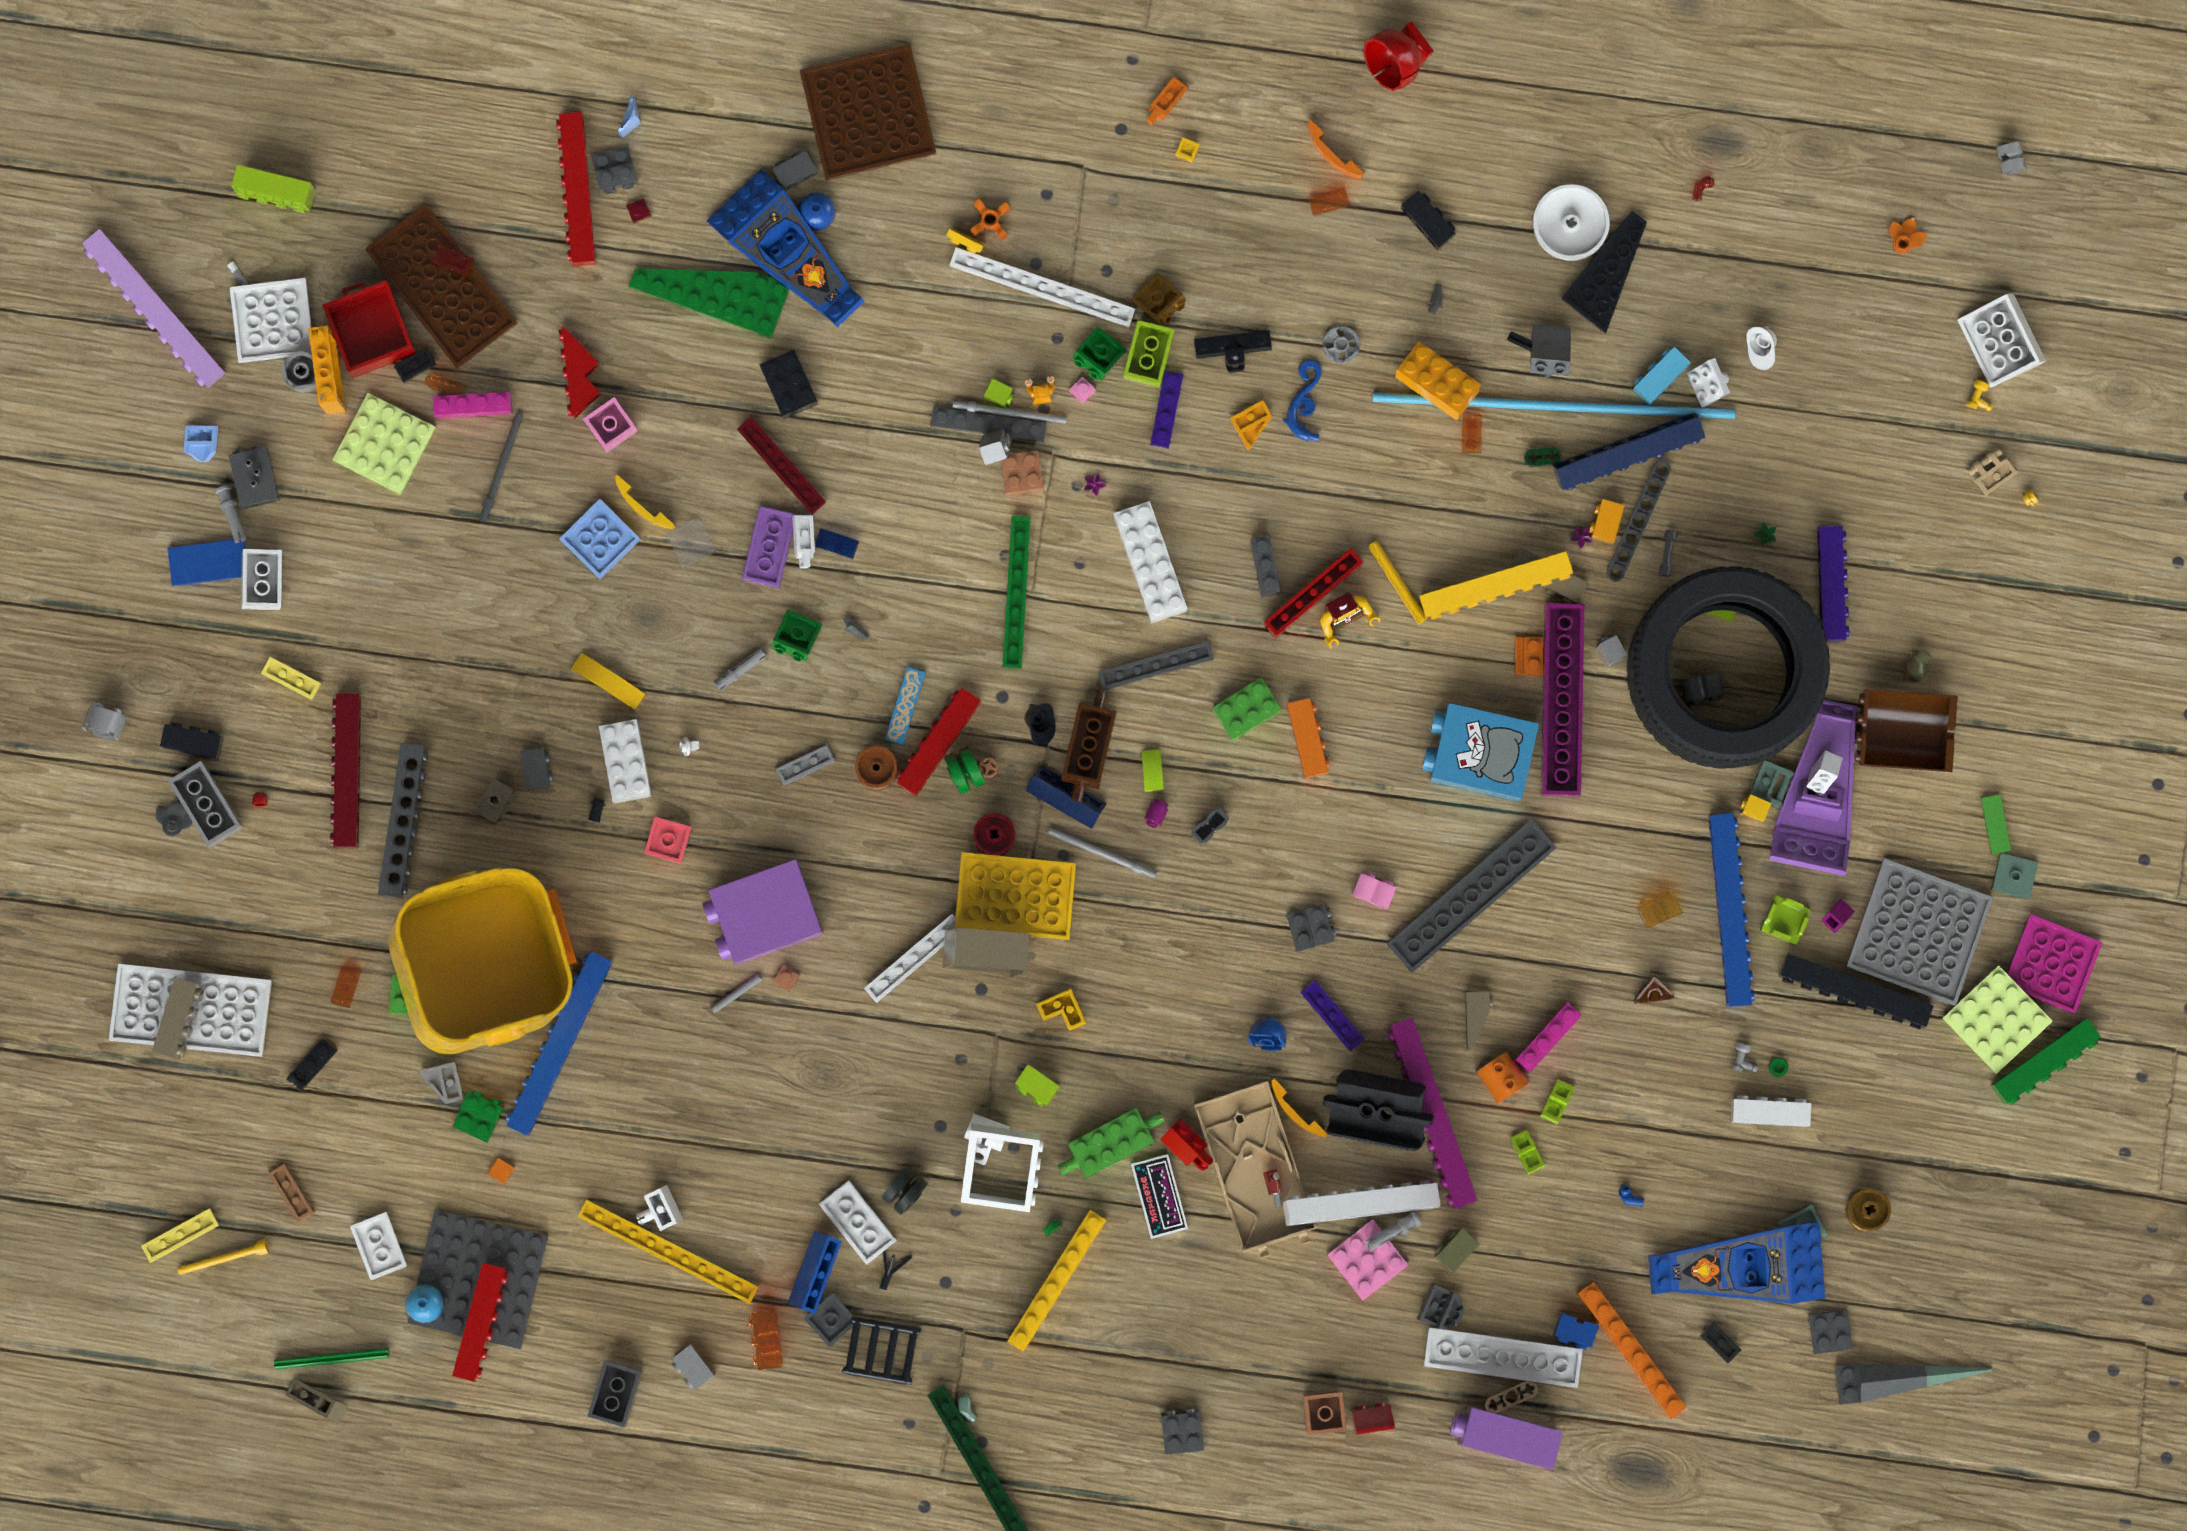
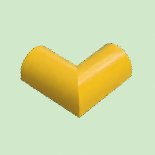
[1036,988,1087,1031]

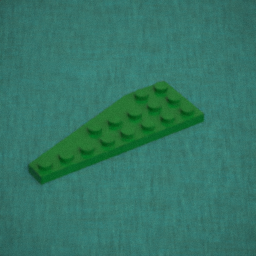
[628,269,790,339]

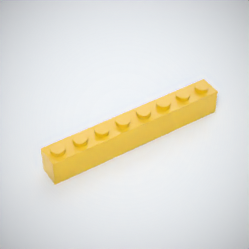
[1419,550,1574,620]
[1007,1210,1106,1352]

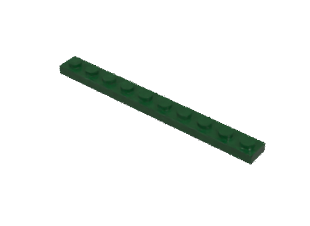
[927,1385,1028,1531]

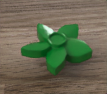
[1754,523,1776,546]

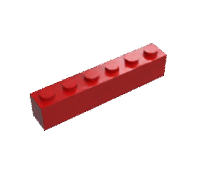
[1263,548,1364,639]
[896,688,981,797]
[452,1263,509,1382]

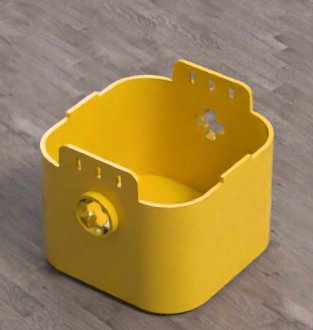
[388,868,572,1054]

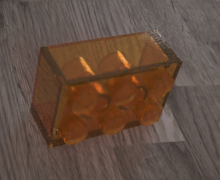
[749,1309,783,1370]

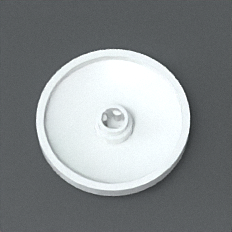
[1533,184,1610,261]

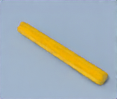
[1368,541,1427,624]

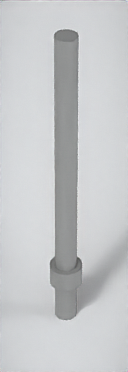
[953,400,1067,424]
[1048,827,1157,878]

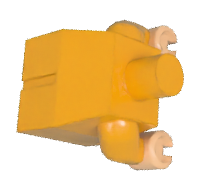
[1025,376,1055,406]

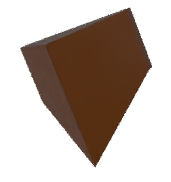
[1634,977,1675,1004]

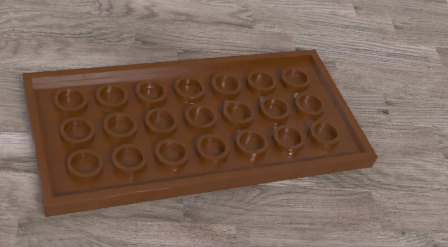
[365,204,518,369]

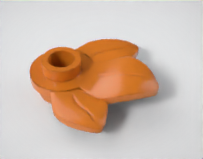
[1889,218,1927,254]

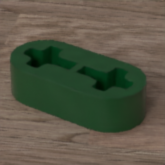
[1524,447,1561,467]

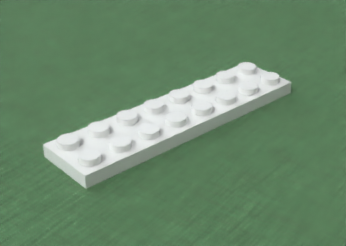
[1423,1328,1583,1388]

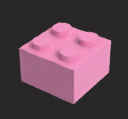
[583,397,638,453]

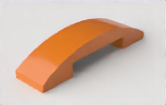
[1307,120,1364,179]

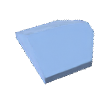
[618,96,641,137]
[183,426,218,462]

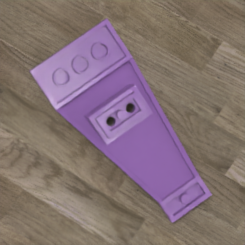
[1769,700,1857,876]

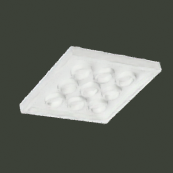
[230,278,312,363]

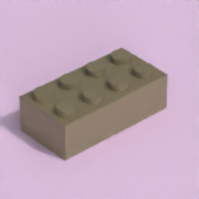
[152,977,204,1060]

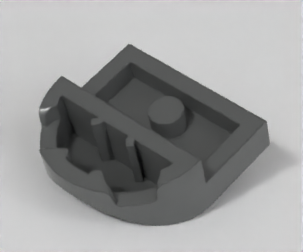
[1416,1283,1464,1330]

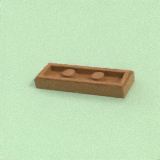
[268,1163,315,1223]

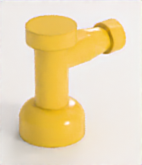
[1966,379,1993,412]

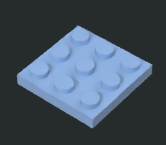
[559,499,641,580]

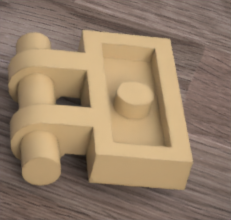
[1967,448,2018,496]

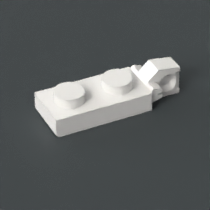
[792,515,815,569]

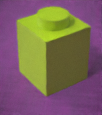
[984,378,1015,408]

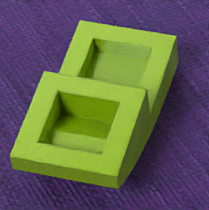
[1141,749,1164,792]
[1540,1079,1575,1124]
[1510,1130,1545,1175]

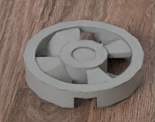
[1322,326,1360,364]

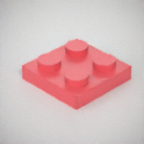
[644,816,692,864]

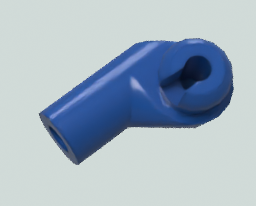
[1619,1185,1644,1207]

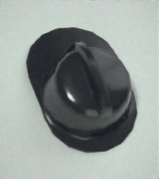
[1024,703,1055,746]

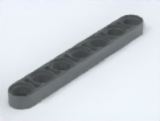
[1607,460,1671,582]

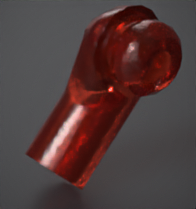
[1692,176,1715,201]

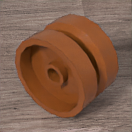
[855,746,898,790]

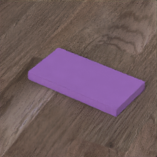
[742,506,797,588]

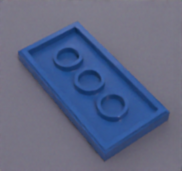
[168,539,246,587]

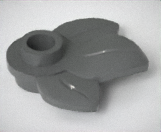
[156,800,193,837]

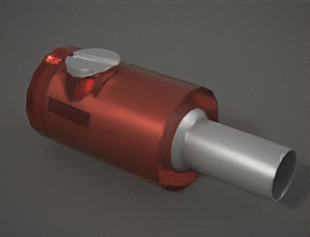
[1263,1169,1283,1207]

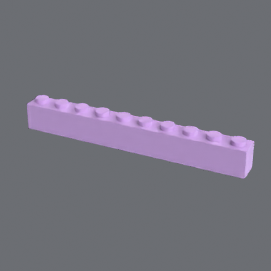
[82,229,226,388]

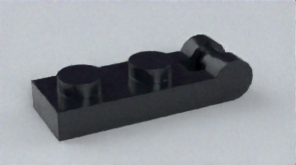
[286,1039,337,1092]

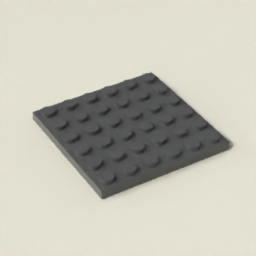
[407,1210,548,1349]

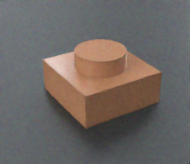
[773,965,800,992]

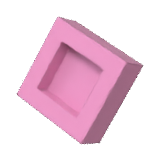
[1069,376,1096,404]

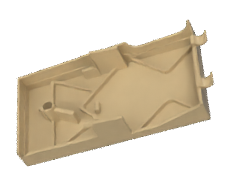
[1194,1081,1317,1259]

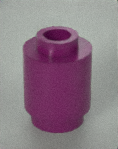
[1144,798,1168,828]

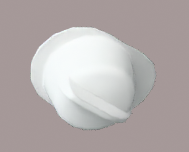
[1746,326,1777,370]

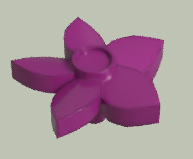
[1084,473,1106,496]
[1570,527,1593,549]

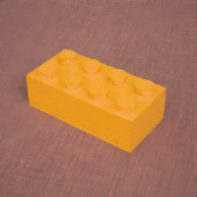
[1395,341,1481,420]

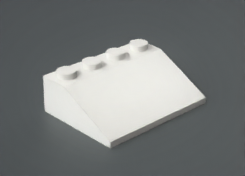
[1958,293,2046,388]

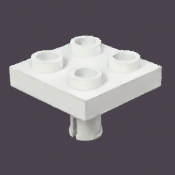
[1687,358,1730,408]

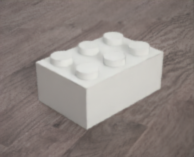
[241,549,282,610]

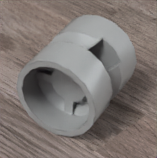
[1996,142,2027,175]

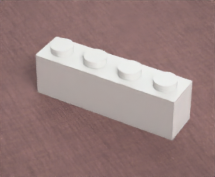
[1731,1096,1811,1127]

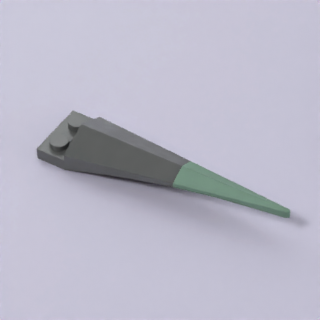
[1835,1364,1993,1405]

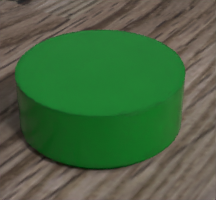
[1768,1058,1788,1077]
[1043,1219,1062,1237]

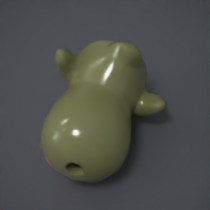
[1906,650,1933,682]

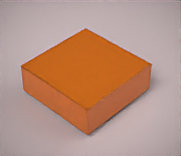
[488,1158,515,1184]

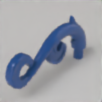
[1282,360,1322,442]

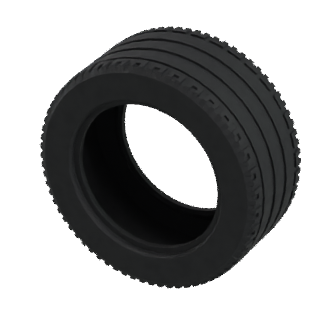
[1627,566,1830,769]

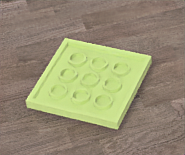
[332,393,436,495]
[1943,965,2052,1074]

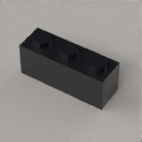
[1400,190,1456,251]
[160,722,224,760]

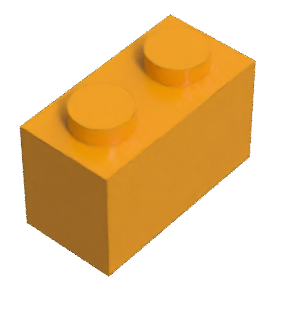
[1589,499,1625,544]

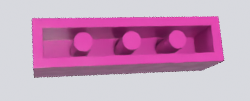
[433,392,512,419]
[1515,1003,1582,1074]

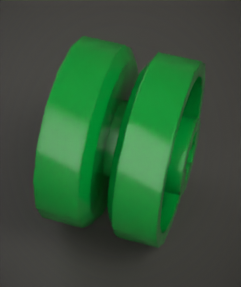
[944,746,985,795]

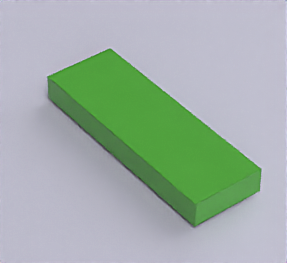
[1980,795,2011,855]

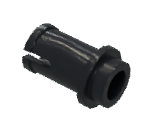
[588,798,606,823]

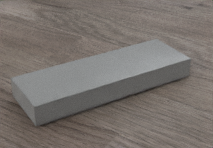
[775,744,836,786]

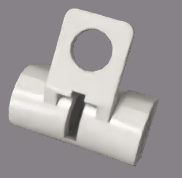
[964,1113,1009,1165]

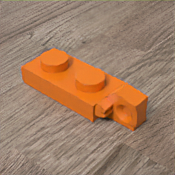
[1146,76,1189,126]

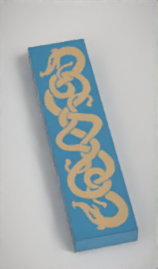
[885,667,926,746]

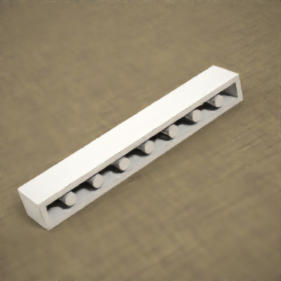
[1283,1180,1440,1226]

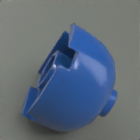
[798,192,836,231]
[1248,1016,1287,1051]

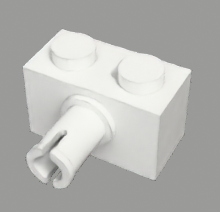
[636,1185,684,1231]

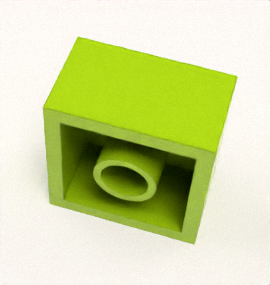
[1015,1065,1060,1107]

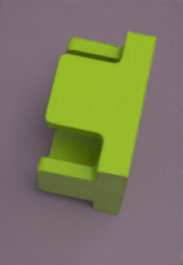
[1760,895,1811,946]

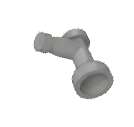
[1731,1042,1758,1072]

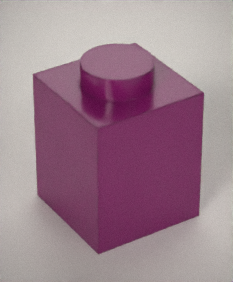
[1821,899,1855,933]

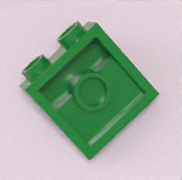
[1072,326,1127,381]
[771,609,823,662]
[452,1090,504,1143]

